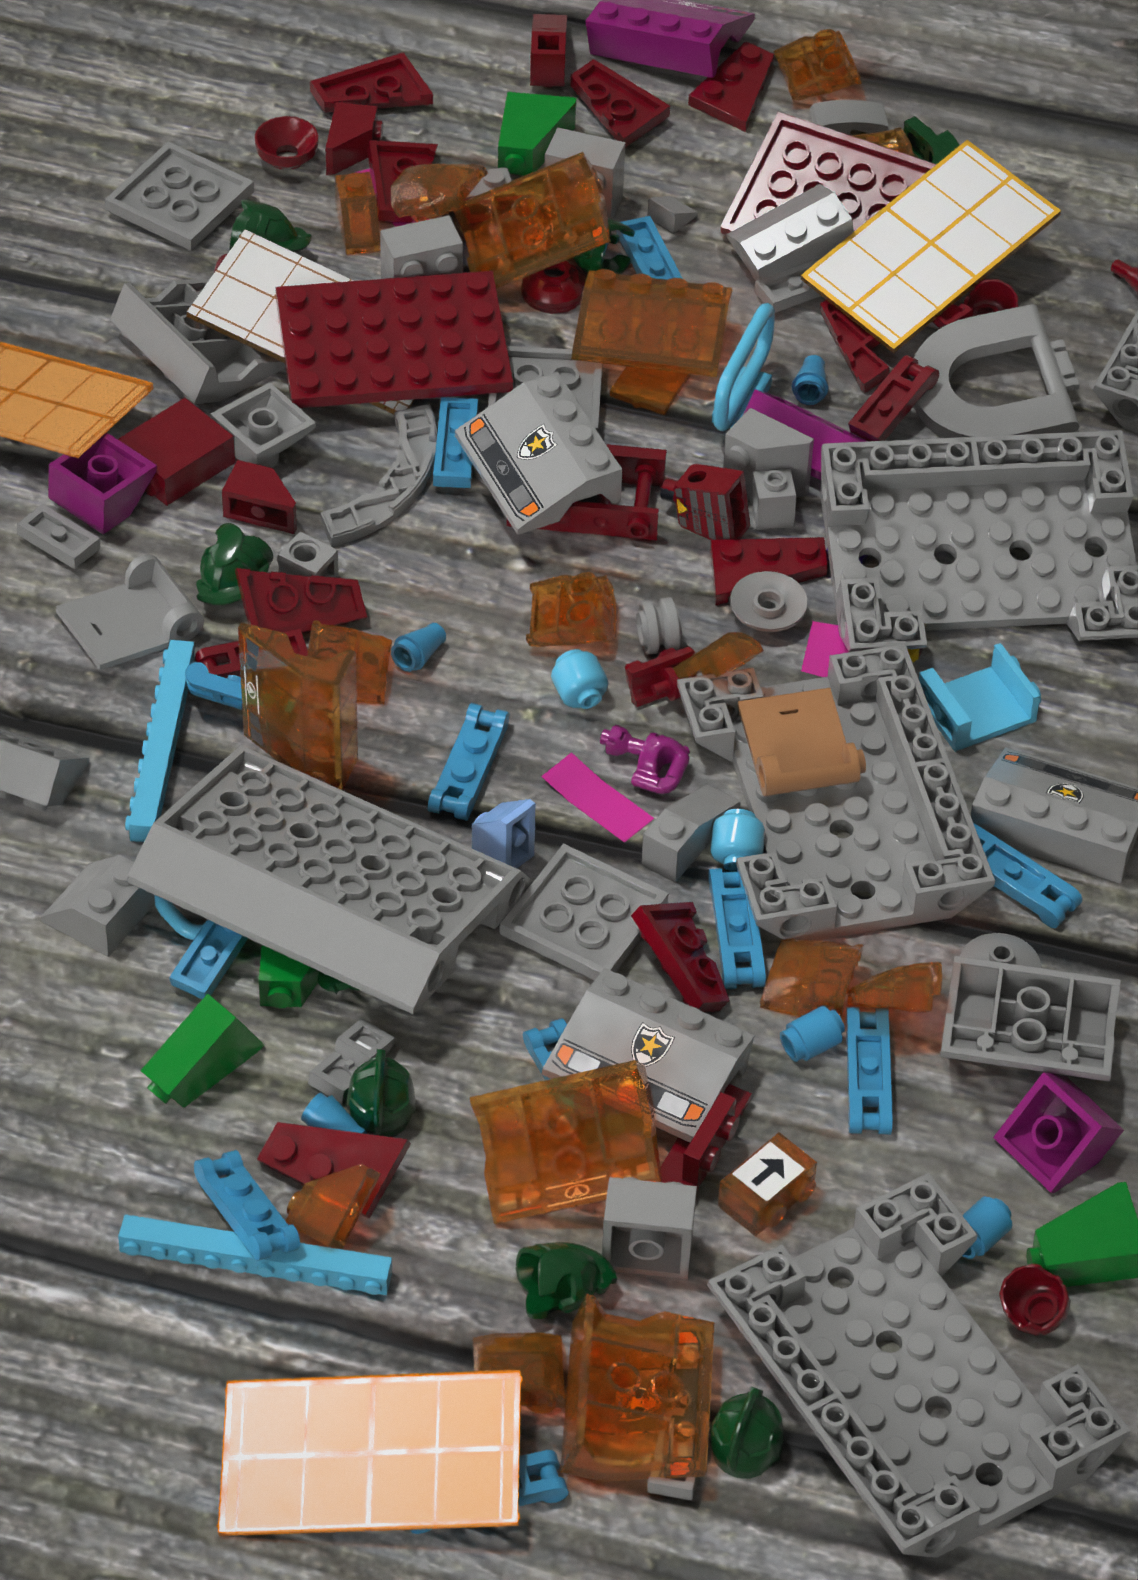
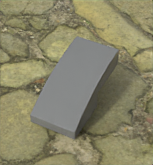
[810,100,889,137]
[308,1018,395,1104]

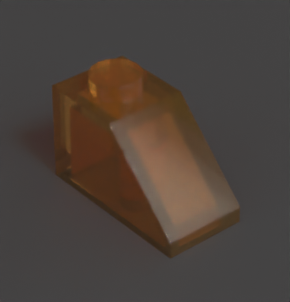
[335,172,381,255]
[286,1164,381,1249]

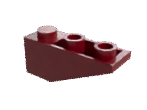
[530,14,567,87]

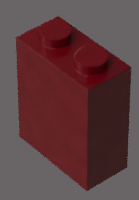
[118,398,235,506]

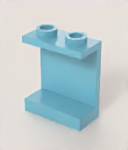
[919,643,1041,752]

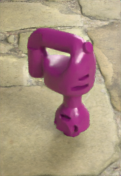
[600,724,690,794]

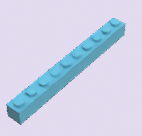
[125,640,195,842]
[118,1214,392,1295]

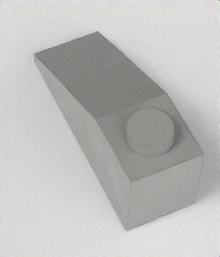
[642,784,741,883]

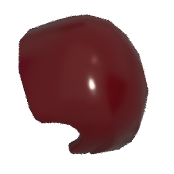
[963,279,1019,316]
[999,1264,1071,1336]

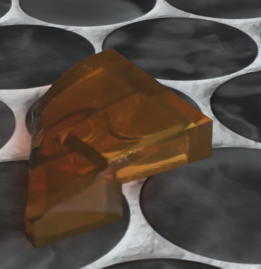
[673,632,764,679]

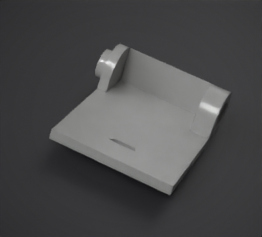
[56,555,204,670]

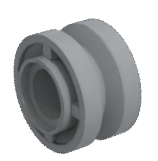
[636,597,682,655]

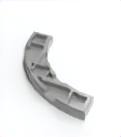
[320,404,437,547]

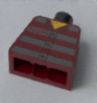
[660,464,751,540]

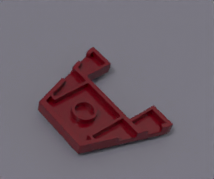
[820,298,973,393]

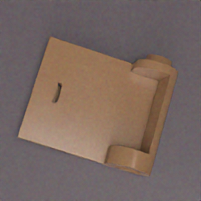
[737,688,866,796]

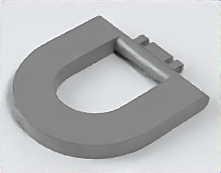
[910,304,1080,438]

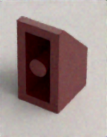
[325,102,383,175]
[222,460,297,534]

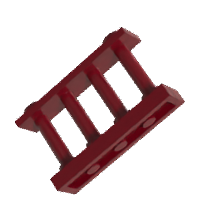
[507,444,667,540]

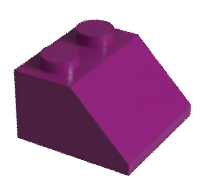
[48,432,157,535]
[993,1072,1124,1193]

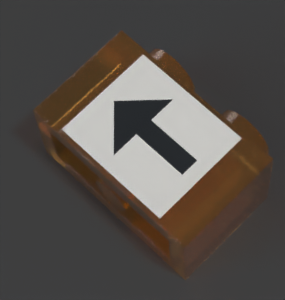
[718,1132,817,1237]

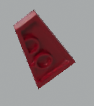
[688,41,774,132]
[310,52,433,113]
[570,59,670,148]
[367,140,438,223]
[710,537,827,606]
[235,568,367,638]
[631,902,730,1013]
[257,1122,411,1219]

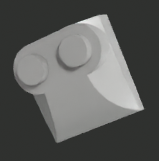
[211,382,316,468]

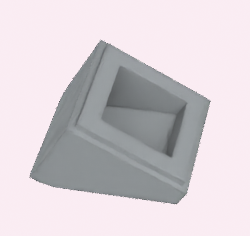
[647,196,697,233]

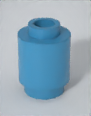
[780,1006,845,1062]
[962,1196,1013,1259]

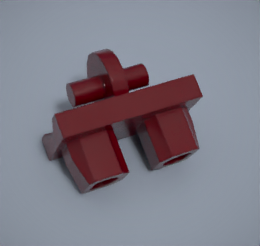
[625,646,697,707]

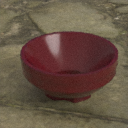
[254,116,319,170]
[521,259,587,314]

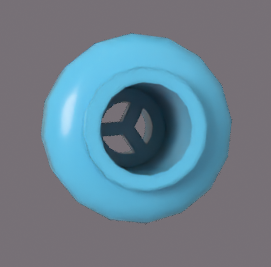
[551,649,609,709]
[711,809,765,872]

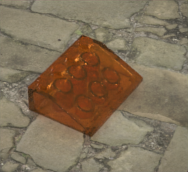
[571,269,733,377]

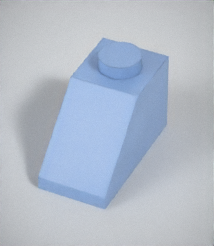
[472,799,536,868]

